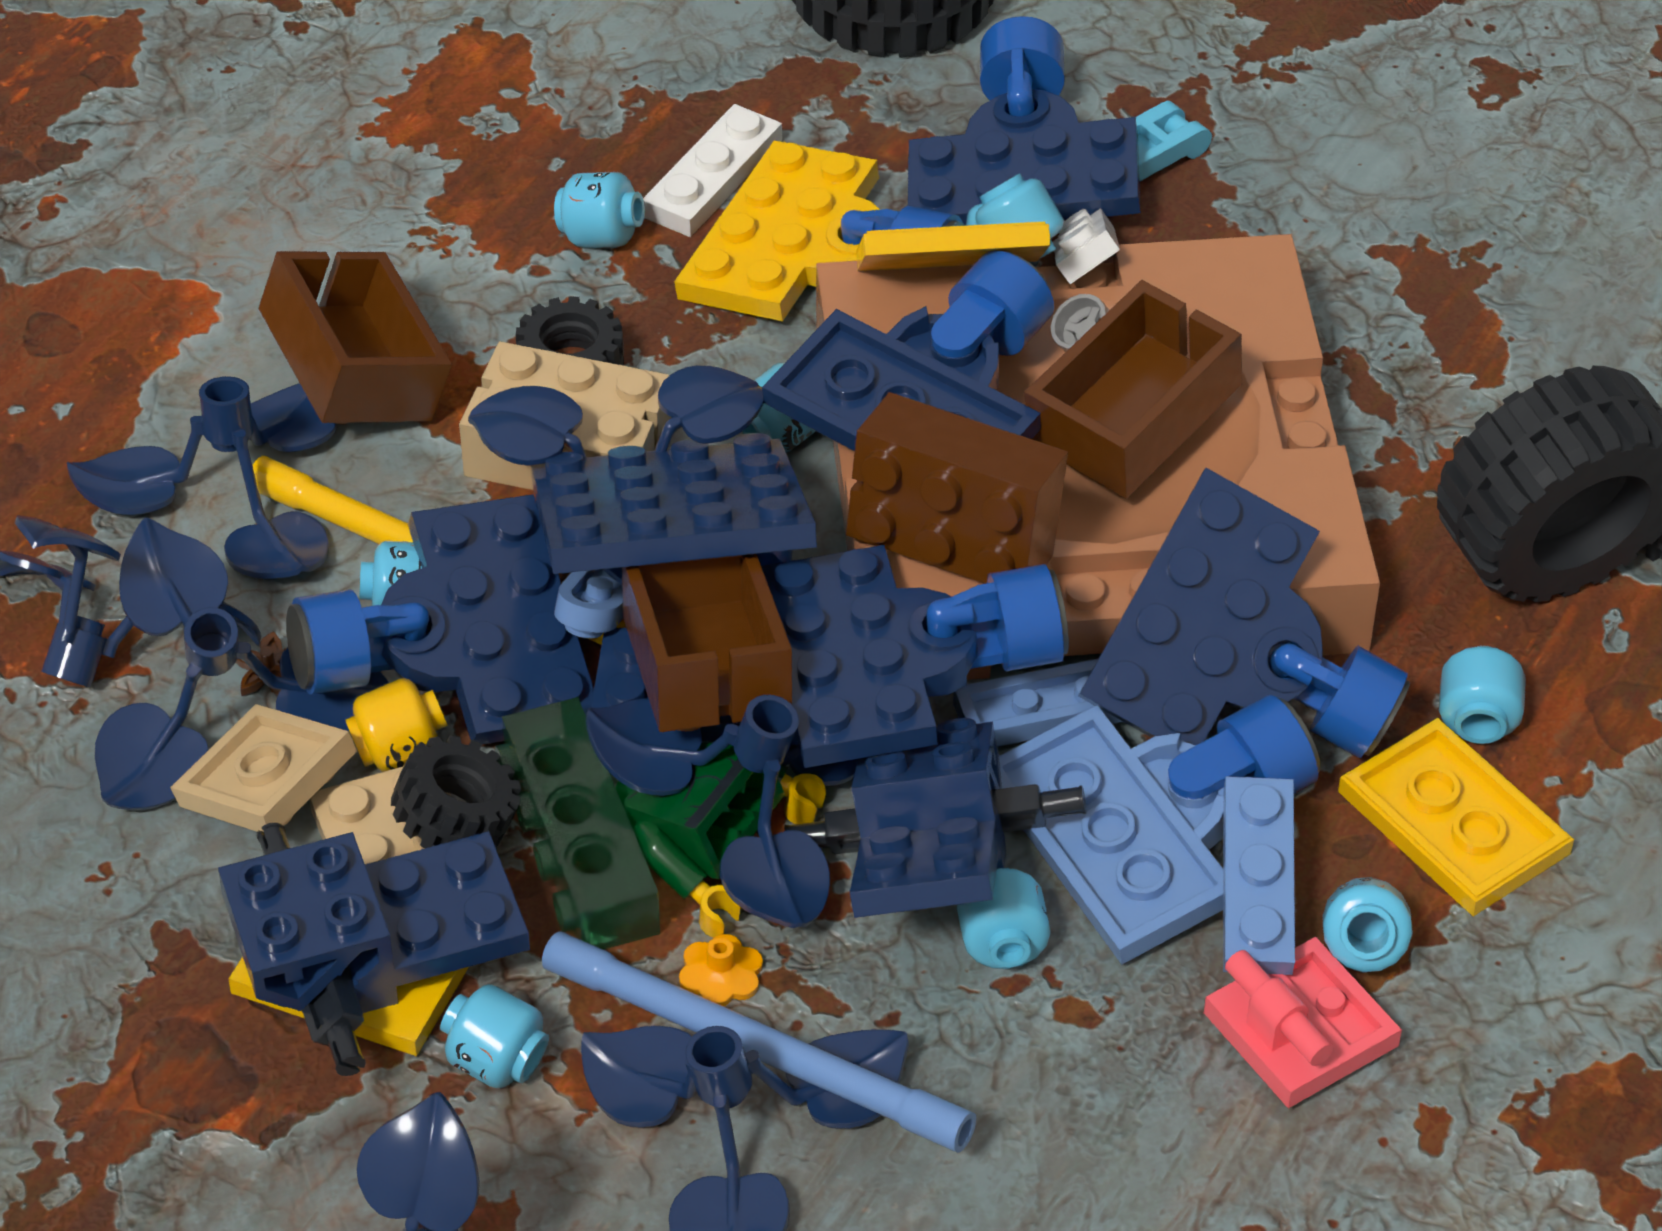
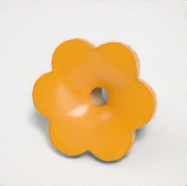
[679,934,763,1007]

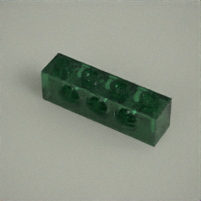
[495,697,660,950]

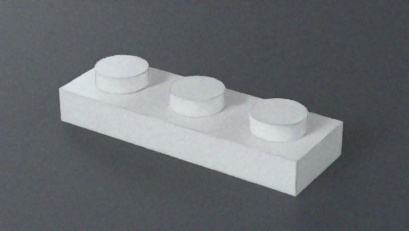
[643,104,782,238]
[1053,208,1120,284]

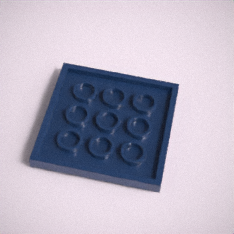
[531,433,817,574]

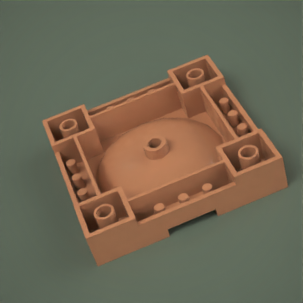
[816,234,1380,680]

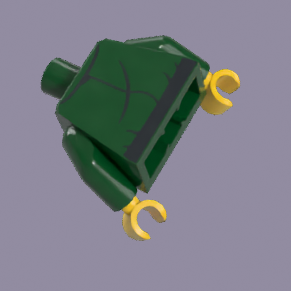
[614,743,826,938]

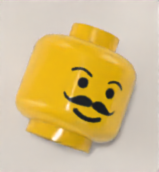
[345,678,448,772]

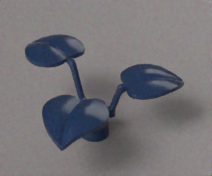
[468,365,764,585]
[67,376,338,579]
[0,515,262,688]
[95,518,389,810]
[586,695,858,928]
[581,1026,909,1231]
[357,1092,480,1231]

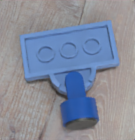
[999,695,1320,965]

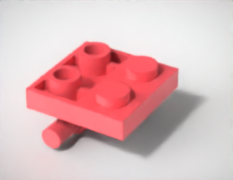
[1204,937,1402,1109]

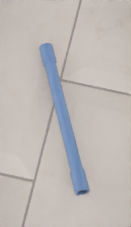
[542,931,976,1153]

